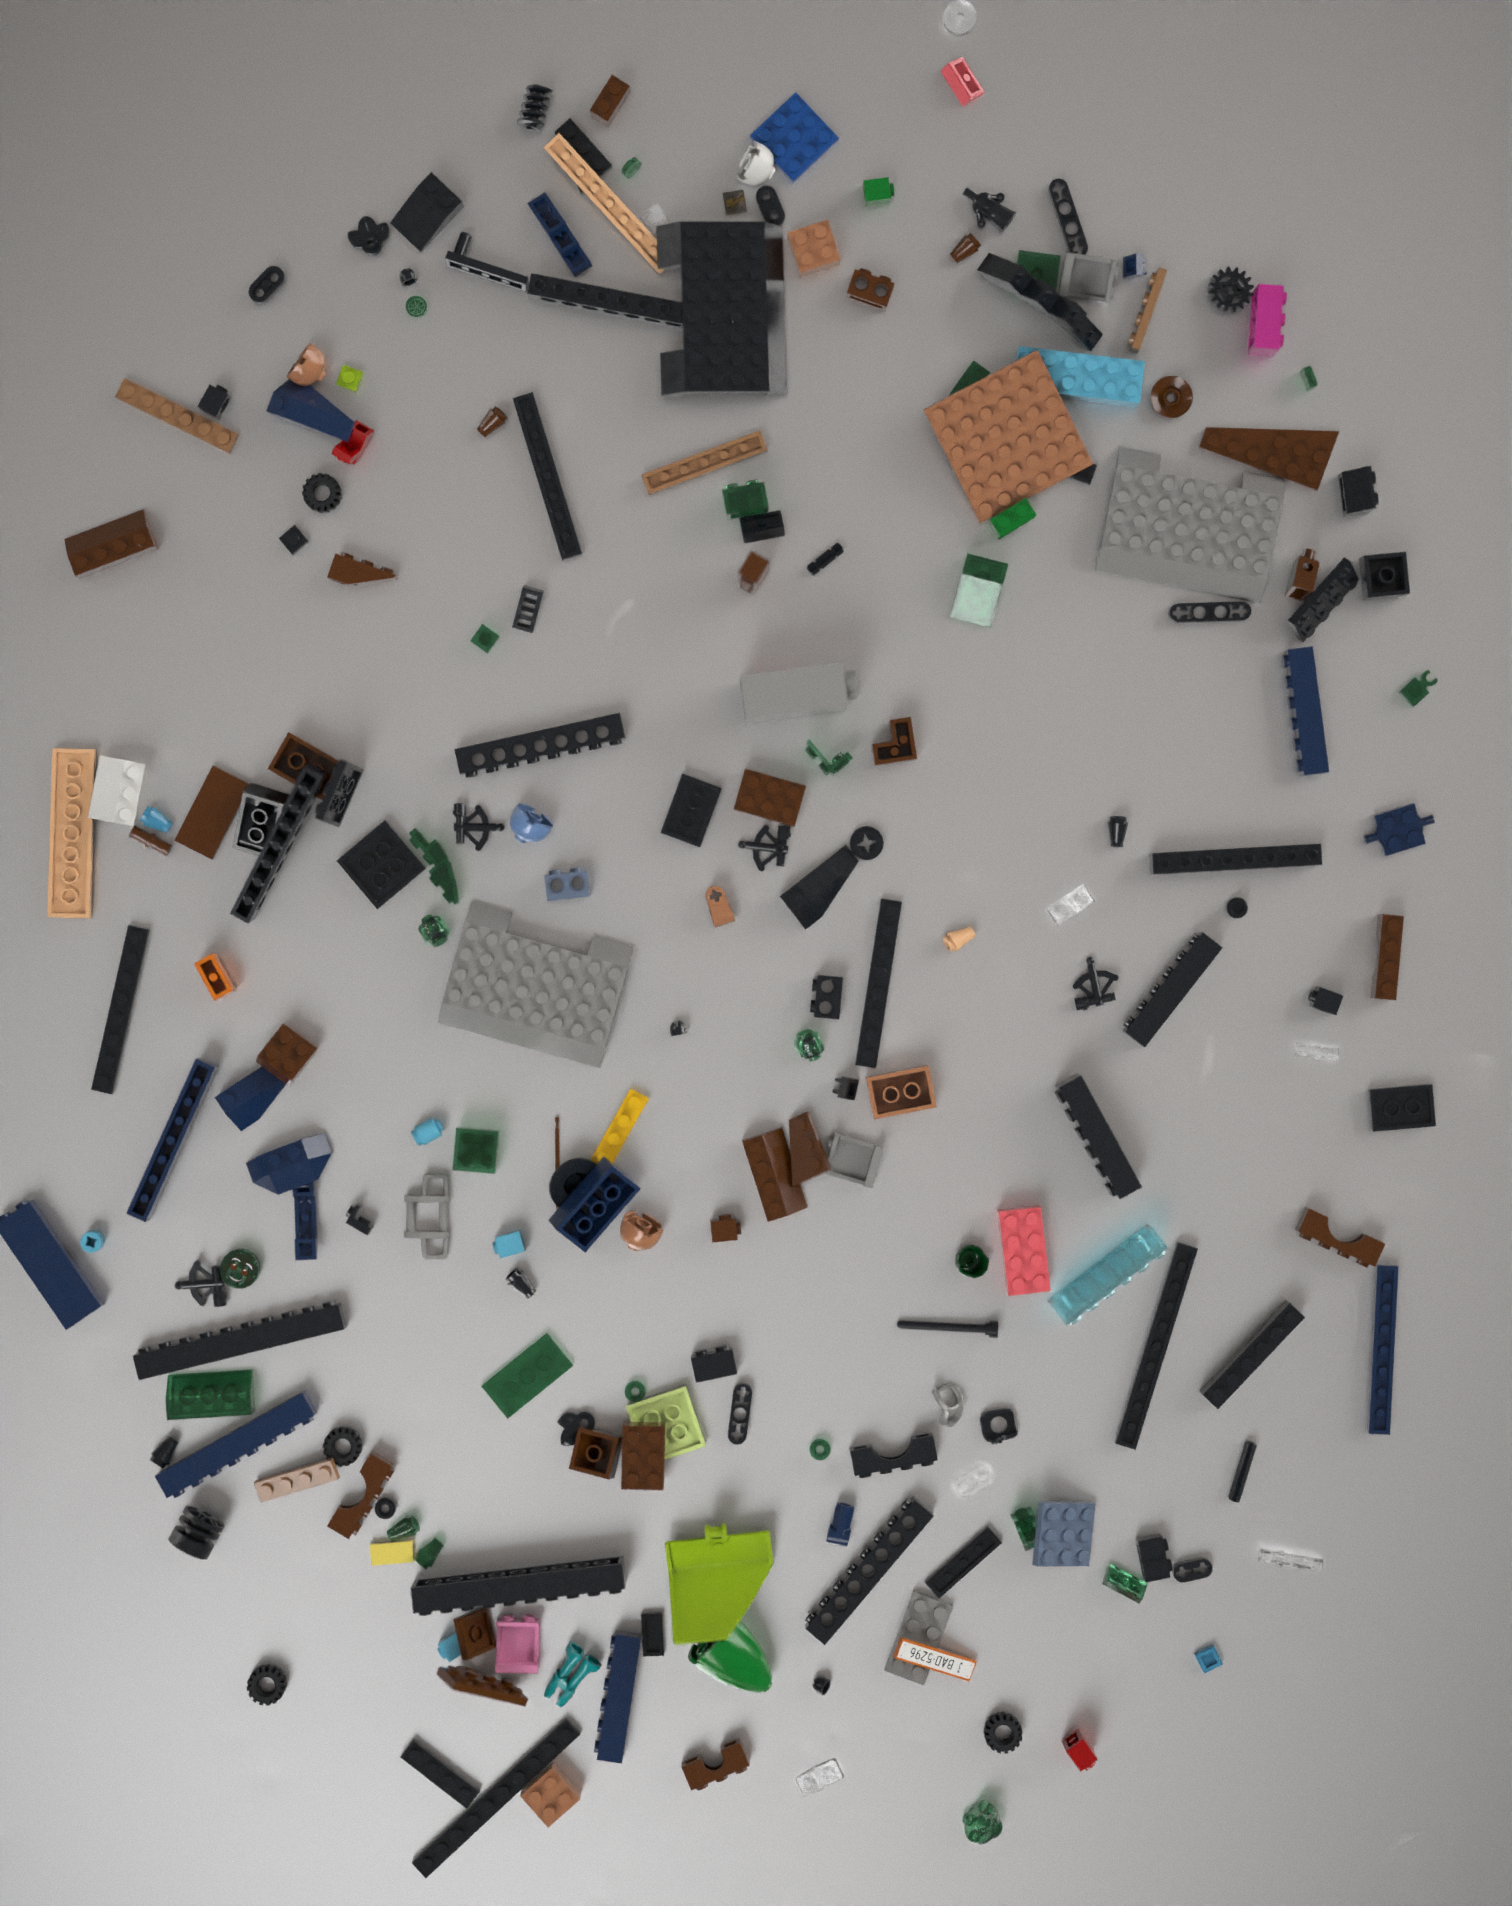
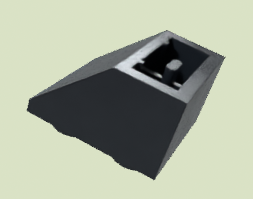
[1338,466,1379,517]

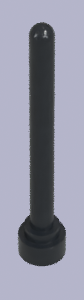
[897,1321,998,1338]

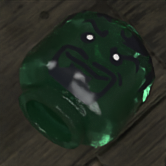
[418,915,450,947]
[794,1029,825,1061]

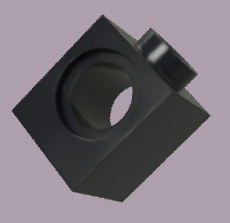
[197,384,231,420]
[1308,987,1343,1015]

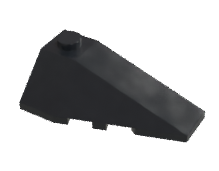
[780,845,859,930]

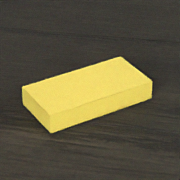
[370,1540,414,1566]

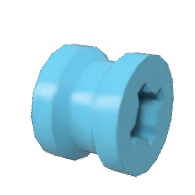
[80,1230,105,1253]

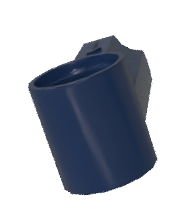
[826,1502,855,1547]

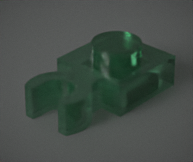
[1399,670,1438,707]

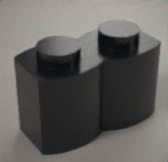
[1135,1533,1173,1583]

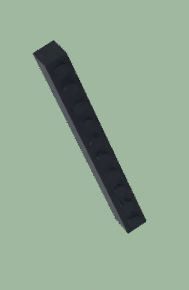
[133,1300,347,1380]

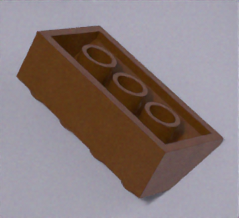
[64,509,159,579]
[742,1127,808,1222]

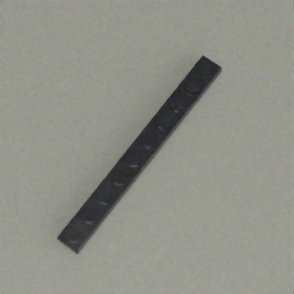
[1114,1242,1198,1450]
[412,1718,580,1878]

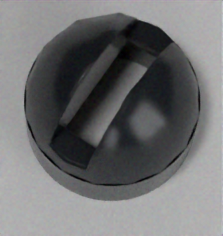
[399,268,418,286]
[670,1020,688,1036]
[812,1677,831,1695]

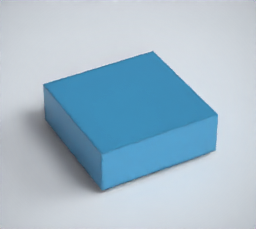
[1194,1644,1223,1674]

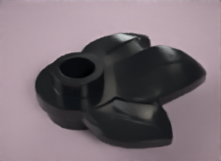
[347,216,390,256]
[557,1412,595,1446]

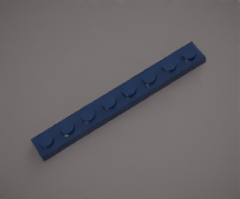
[1367,1265,1399,1435]

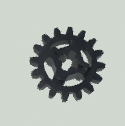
[1207,267,1254,314]

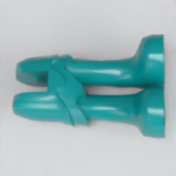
[544,1642,602,1707]

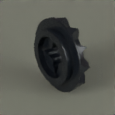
[850,826,883,860]

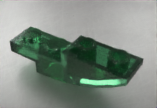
[409,828,460,905]

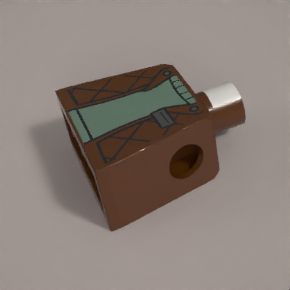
[1284,548,1320,602]

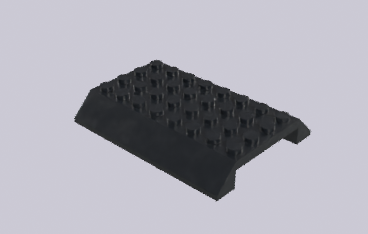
[656,221,787,396]

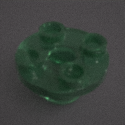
[962,1800,1002,1845]

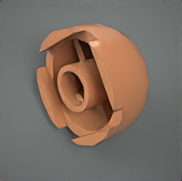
[286,343,326,386]
[620,1211,663,1251]

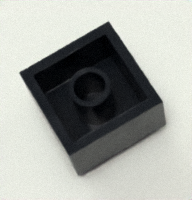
[1359,552,1410,600]

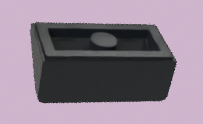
[739,510,785,543]

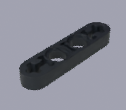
[1048,178,1088,255]
[1168,601,1251,623]

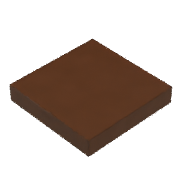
[453,1607,496,1660]

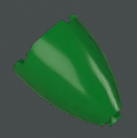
[688,1620,772,1693]

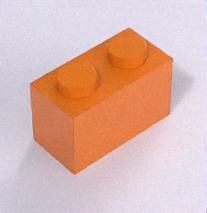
[194,953,236,1001]

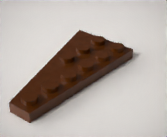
[1198,427,1339,491]

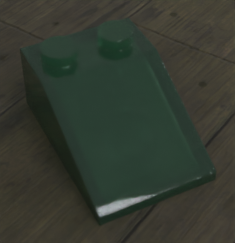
[950,553,1008,628]

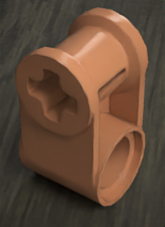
[705,886,735,928]

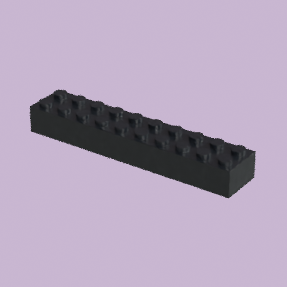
[410,1556,626,1616]

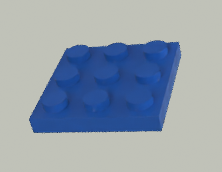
[750,92,839,183]

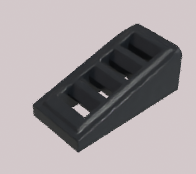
[512,585,544,633]

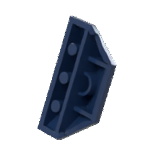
[246,1133,332,1195]

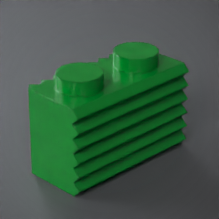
[989,498,1036,540]

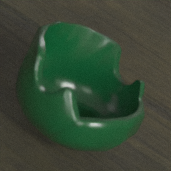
[955,1245,989,1278]

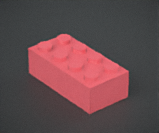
[997,1205,1051,1296]

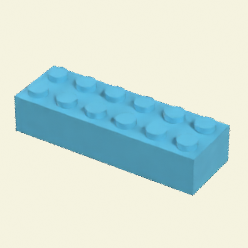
[1016,346,1145,407]

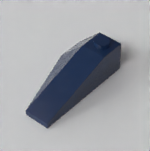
[214,1067,286,1131]

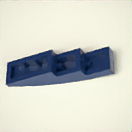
[527,192,592,277]

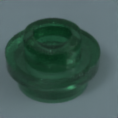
[625,1381,646,1402]
[809,1439,831,1460]

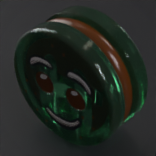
[220,1248,261,1289]

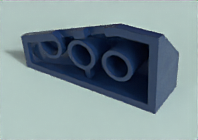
[266,379,355,442]

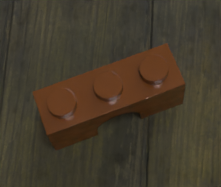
[681,1738,750,1791]

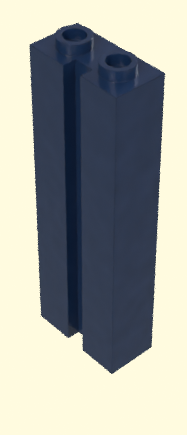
[0,1200,105,1330]

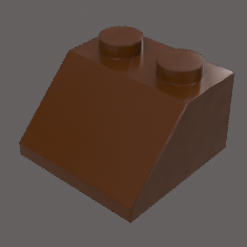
[569,1427,622,1480]

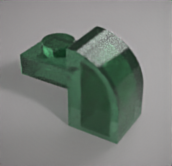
[1010,1507,1037,1551]

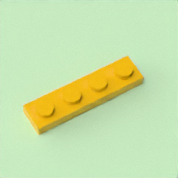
[591,1088,649,1165]

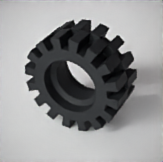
[302,473,342,513]
[323,1426,363,1467]
[247,1664,287,1706]
[983,1712,1023,1754]

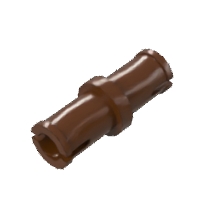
[128,825,172,857]

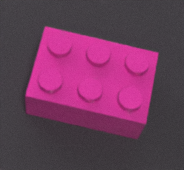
[1247,284,1287,357]

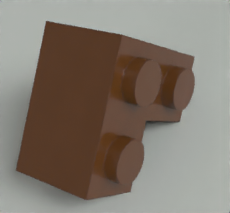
[871,717,917,767]

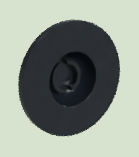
[549,1158,596,1207]

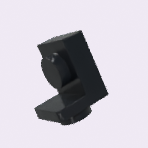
[345,1204,373,1236]

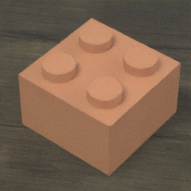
[787,219,841,278]
[520,1762,581,1827]

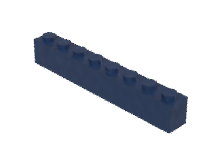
[126,1058,219,1222]
[154,1390,317,1498]

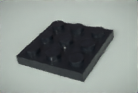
[315,759,364,827]
[337,820,426,909]

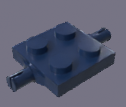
[1363,803,1435,856]

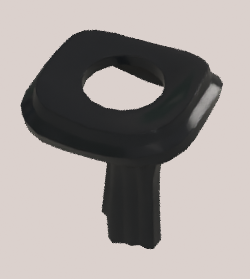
[980,1408,1018,1444]

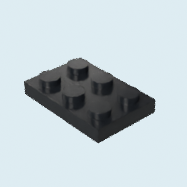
[660,773,722,847]
[1368,1084,1436,1132]

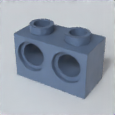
[544,867,590,901]

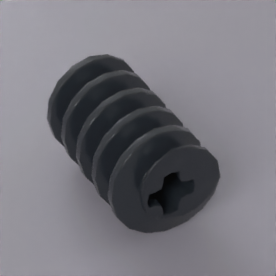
[517,84,553,133]

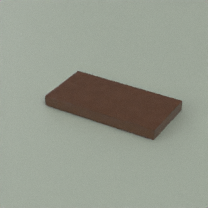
[174,766,249,860]

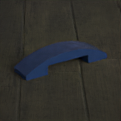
[293,1181,318,1261]

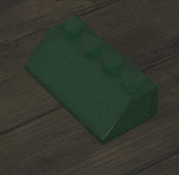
[165,1369,255,1420]

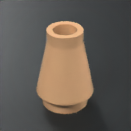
[943,926,975,952]

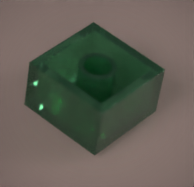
[722,479,769,520]
[452,1126,500,1174]

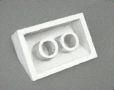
[87,755,145,826]

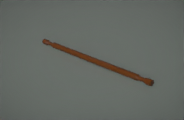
[555,1117,560,1209]

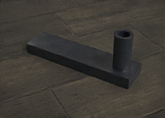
[445,232,529,292]

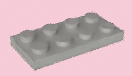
[884,1590,953,1685]

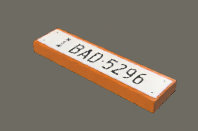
[893,1637,977,1681]

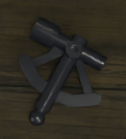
[453,803,504,852]
[738,825,791,871]
[1073,957,1119,1011]
[175,1260,227,1307]

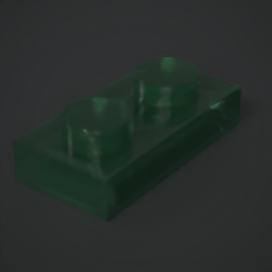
[1102,1564,1148,1603]

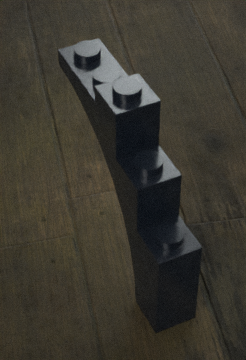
[977,253,1103,351]

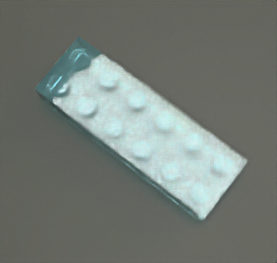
[1047,1224,1168,1325]

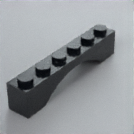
[1199,1300,1305,1409]

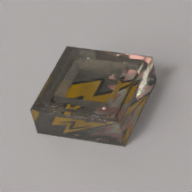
[722,190,747,215]

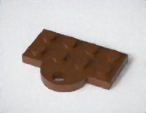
[436,1665,528,1707]

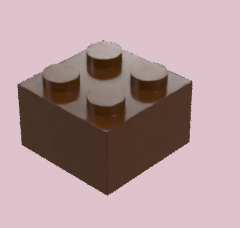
[256,1024,317,1087]

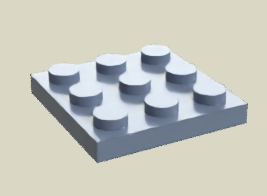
[1032,1501,1096,1566]

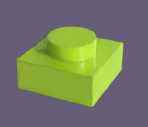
[336,365,364,393]

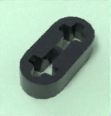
[1172,1557,1213,1582]

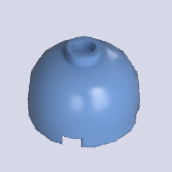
[510,803,553,843]

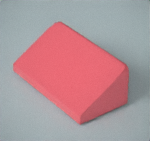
[941,57,985,106]

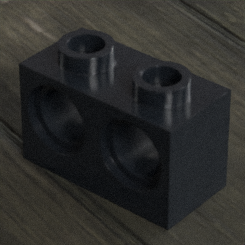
[810,975,843,1019]

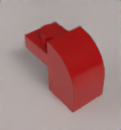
[331,420,375,465]

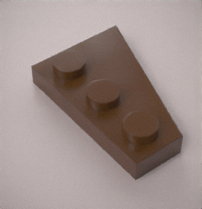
[789,1112,831,1187]

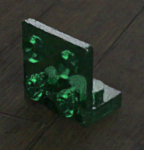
[805,740,853,777]

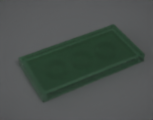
[481,1333,573,1419]

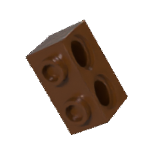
[846,268,895,311]

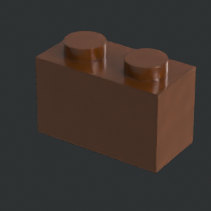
[590,75,631,128]

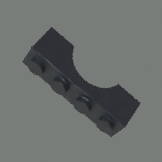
[849,1432,938,1478]

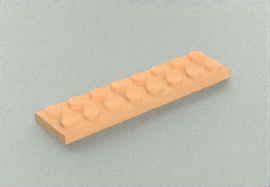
[47,748,96,918]

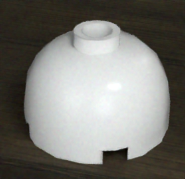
[736,141,775,186]

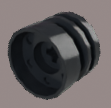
[168,1506,225,1560]

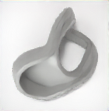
[932,1383,963,1427]

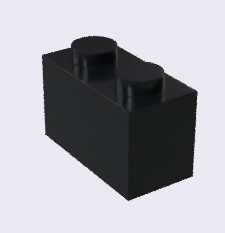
[691,1345,737,1383]

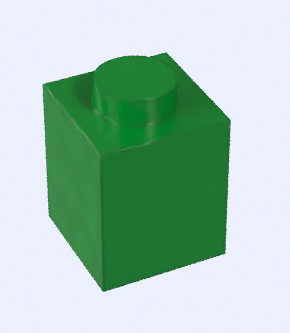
[862,177,894,206]

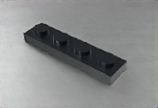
[400,1739,480,1809]

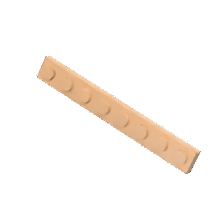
[544,133,665,275]

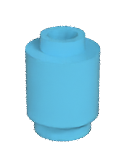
[411,1117,444,1146]

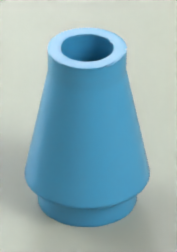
[139,806,172,833]

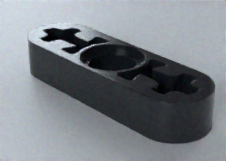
[728,1382,752,1445]

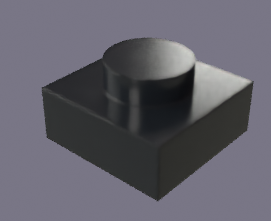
[279,525,309,555]

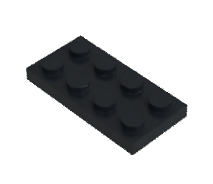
[1288,557,1359,642]

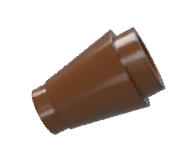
[950,233,981,264]
[477,406,508,437]

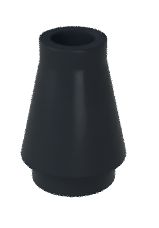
[1108,816,1128,847]
[505,1268,536,1299]
[150,1436,179,1469]

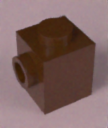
[710,1214,741,1243]

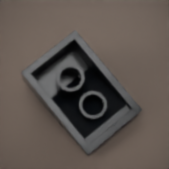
[390,172,464,252]
[232,783,290,856]

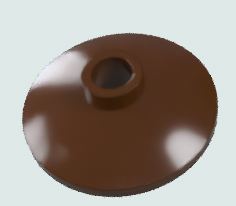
[1150,376,1193,418]

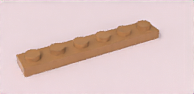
[115,378,239,454]
[642,431,767,495]

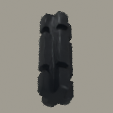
[807,543,844,575]

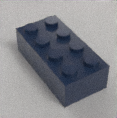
[548,1157,641,1252]

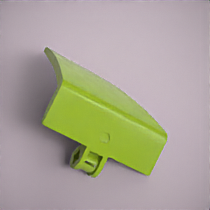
[665,1523,774,1645]

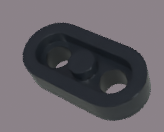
[756,186,785,226]
[248,266,285,304]

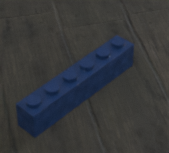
[1282,646,1329,776]
[594,1630,642,1764]

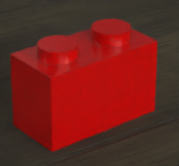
[1062,1729,1098,1772]

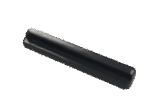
[1228,1441,1257,1502]

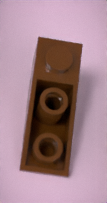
[327,552,397,587]

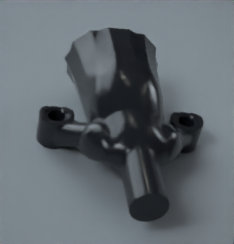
[962,188,1017,233]

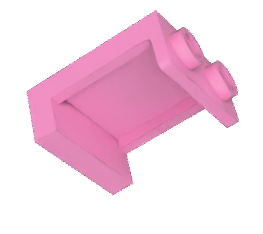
[495,1615,540,1674]

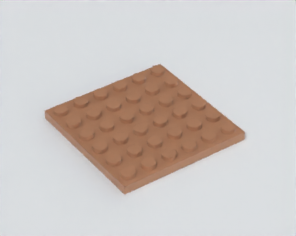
[923,350,1093,523]

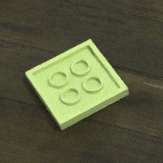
[626,1385,706,1460]

